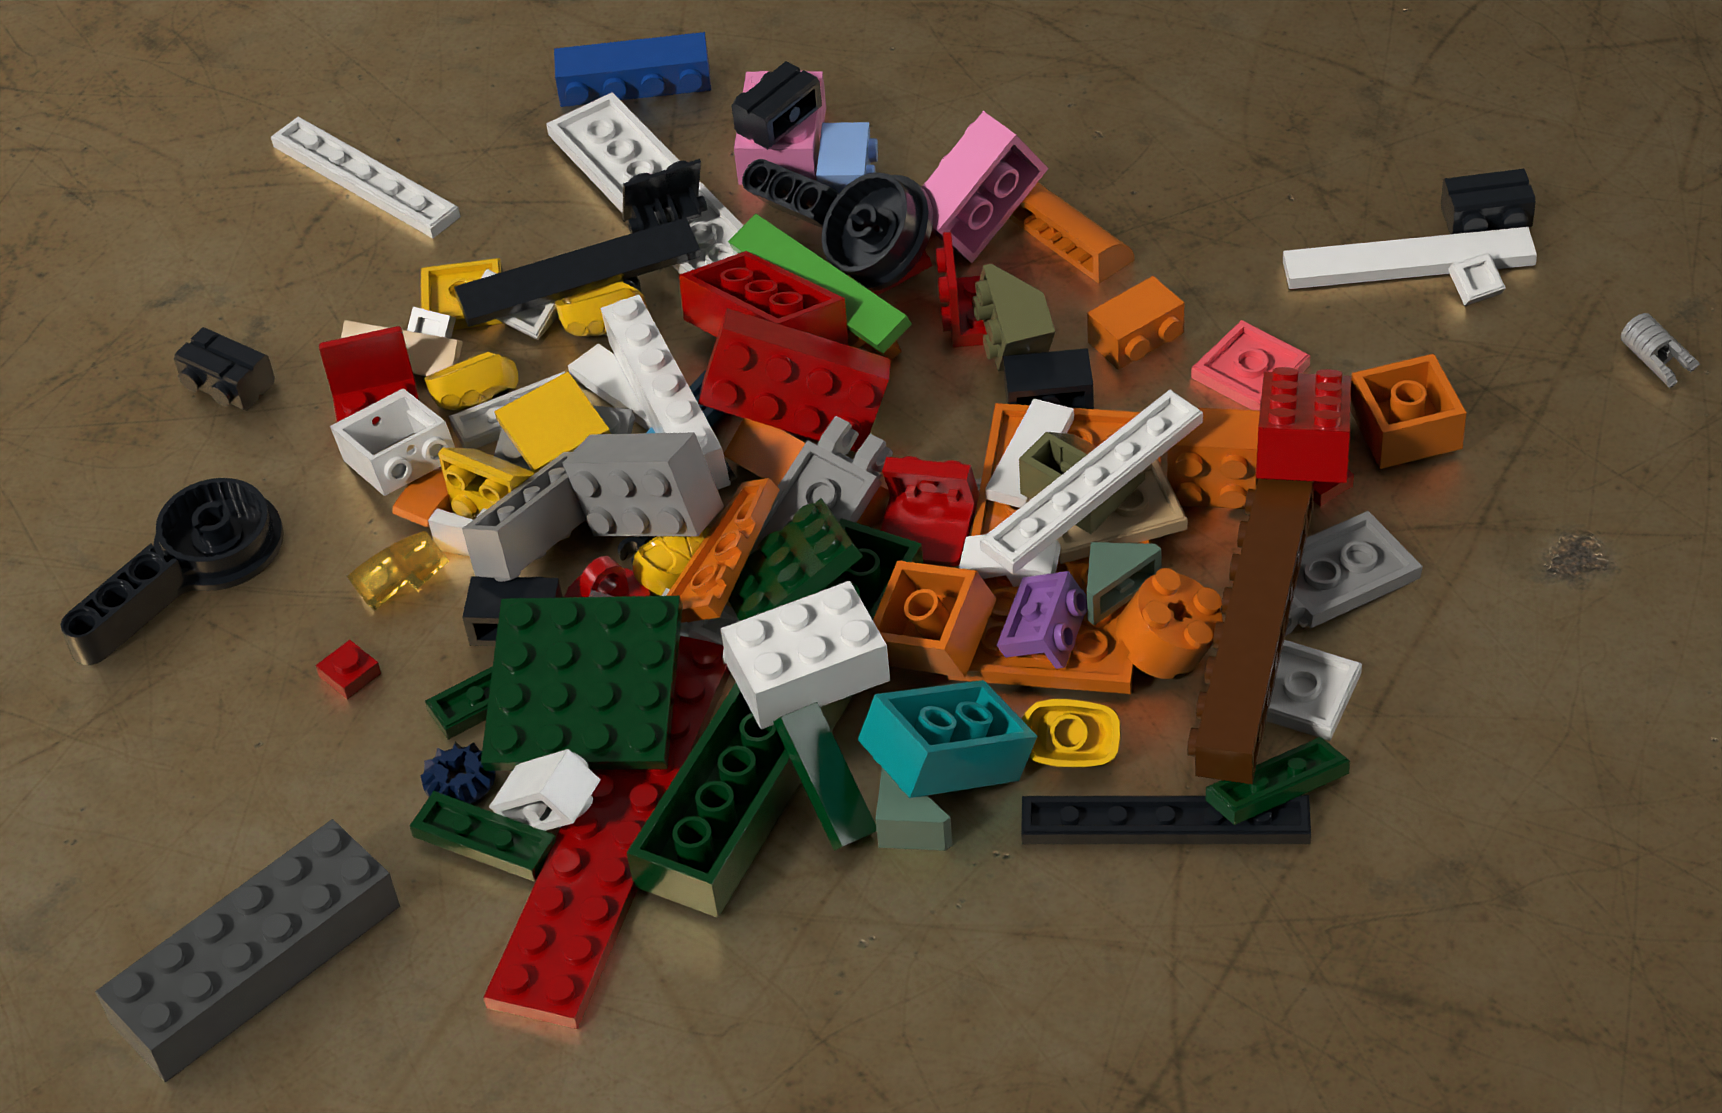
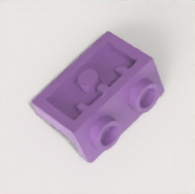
[997,571,1087,669]

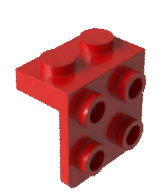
[880,456,980,567]

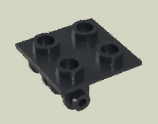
[622,159,708,233]

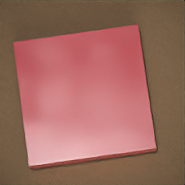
[1191,320,1310,411]

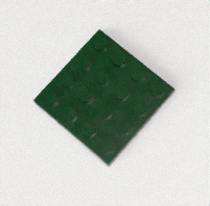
[481,596,683,771]

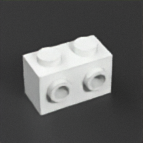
[489,749,601,831]

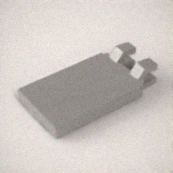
[749,416,893,555]
[1285,511,1423,636]

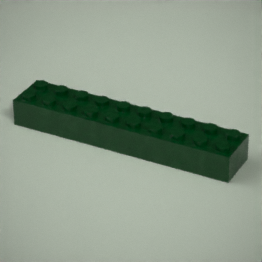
[627,518,923,918]

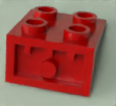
[936,232,987,348]
[319,326,419,424]

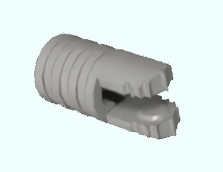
[1621,313,1700,388]

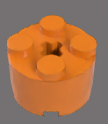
[1116,568,1223,679]

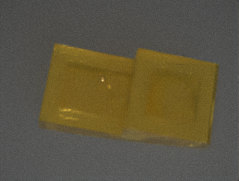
[347,531,450,611]

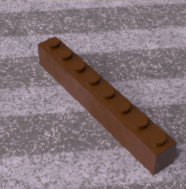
[1187,478,1314,784]

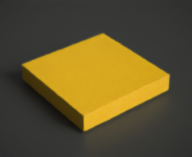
[421,258,504,330]
[494,371,611,473]

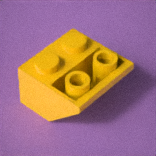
[438,447,535,520]

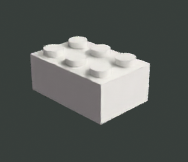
[721,581,890,729]

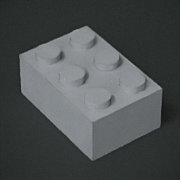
[562,432,724,536]

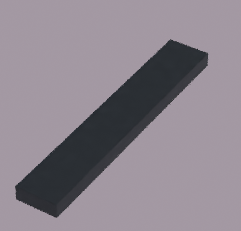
[454,217,700,327]
[1021,795,1311,844]

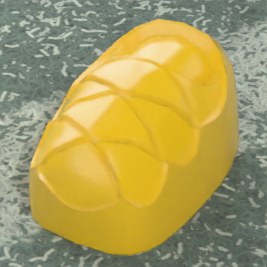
[555,281,647,337]
[424,351,518,410]
[632,525,712,596]
[1021,699,1121,767]

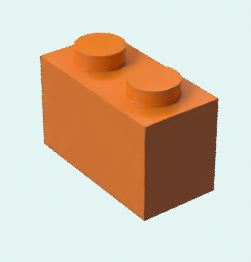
[1087,276,1185,370]

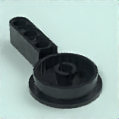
[742,159,933,292]
[60,478,284,665]

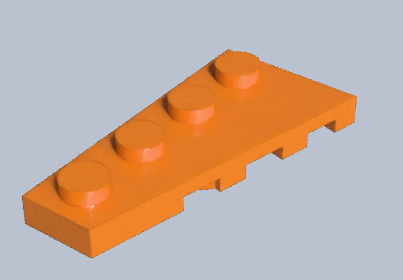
[666,478,780,623]

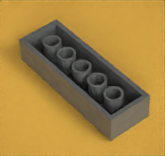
[95,819,400,1082]

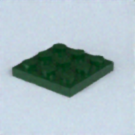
[728,498,863,621]

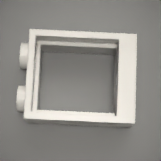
[330,388,455,496]

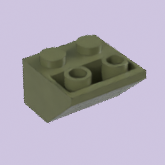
[972,264,1055,371]
[1019,432,1145,534]

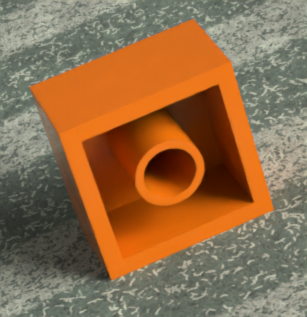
[1350,353,1467,469]
[1167,408,1260,509]
[873,561,997,678]

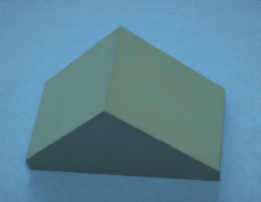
[1087,542,1162,625]
[875,768,953,851]

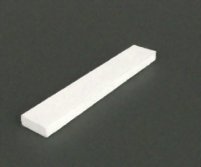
[271,116,461,239]
[1283,227,1537,289]
[980,390,1203,574]

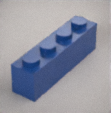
[554,32,711,107]

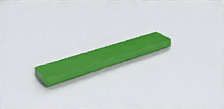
[728,214,912,354]

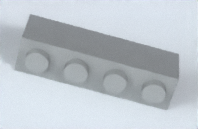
[462,452,586,582]

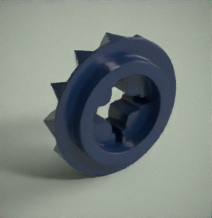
[420,741,496,804]

